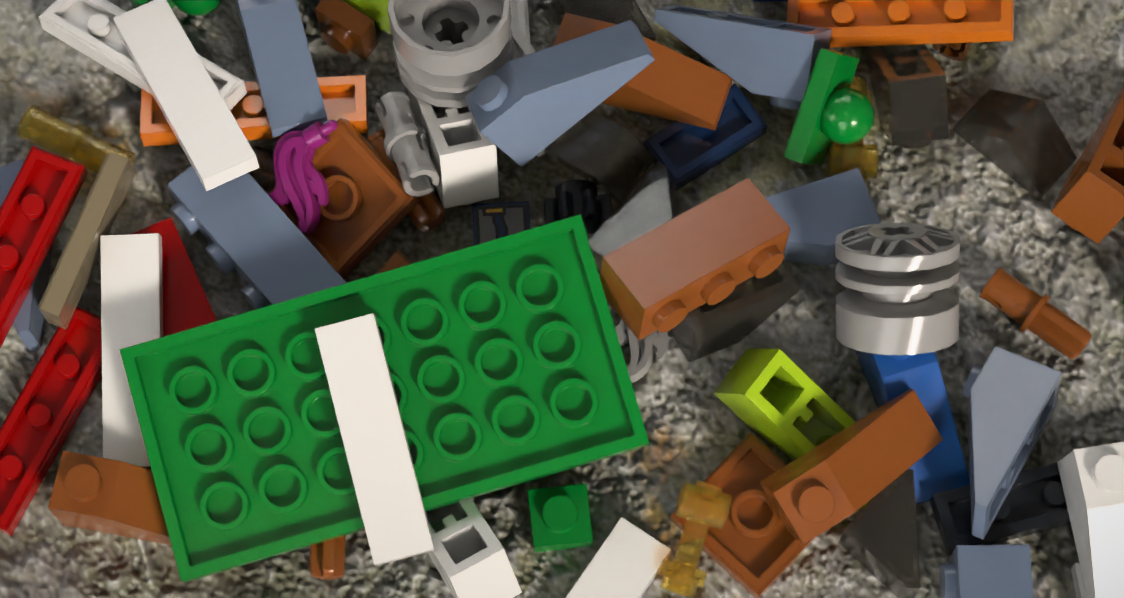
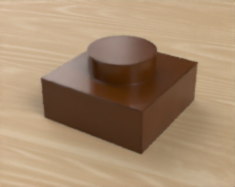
[315,0,378,61]

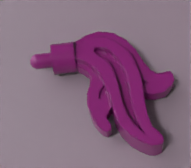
[268,120,338,235]

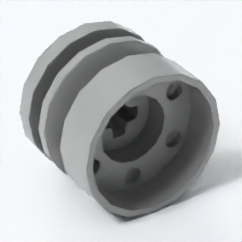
[388,0,514,108]
[835,223,960,355]

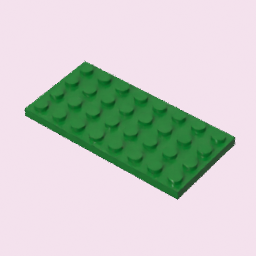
[120,214,650,583]

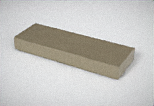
[38,151,135,329]

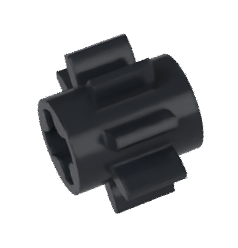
[543,180,613,247]

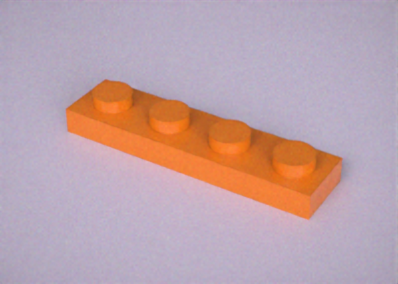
[786,0,1014,48]
[140,75,369,147]

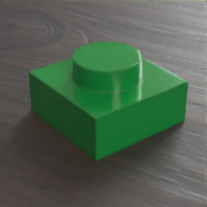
[528,484,593,553]

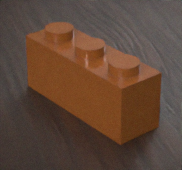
[600,178,790,340]

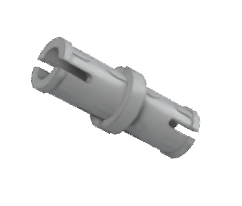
[375,91,440,197]

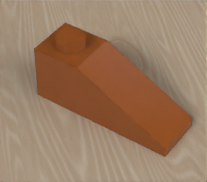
[553,13,732,131]
[1051,85,1124,244]
[759,388,943,544]
[48,450,171,545]

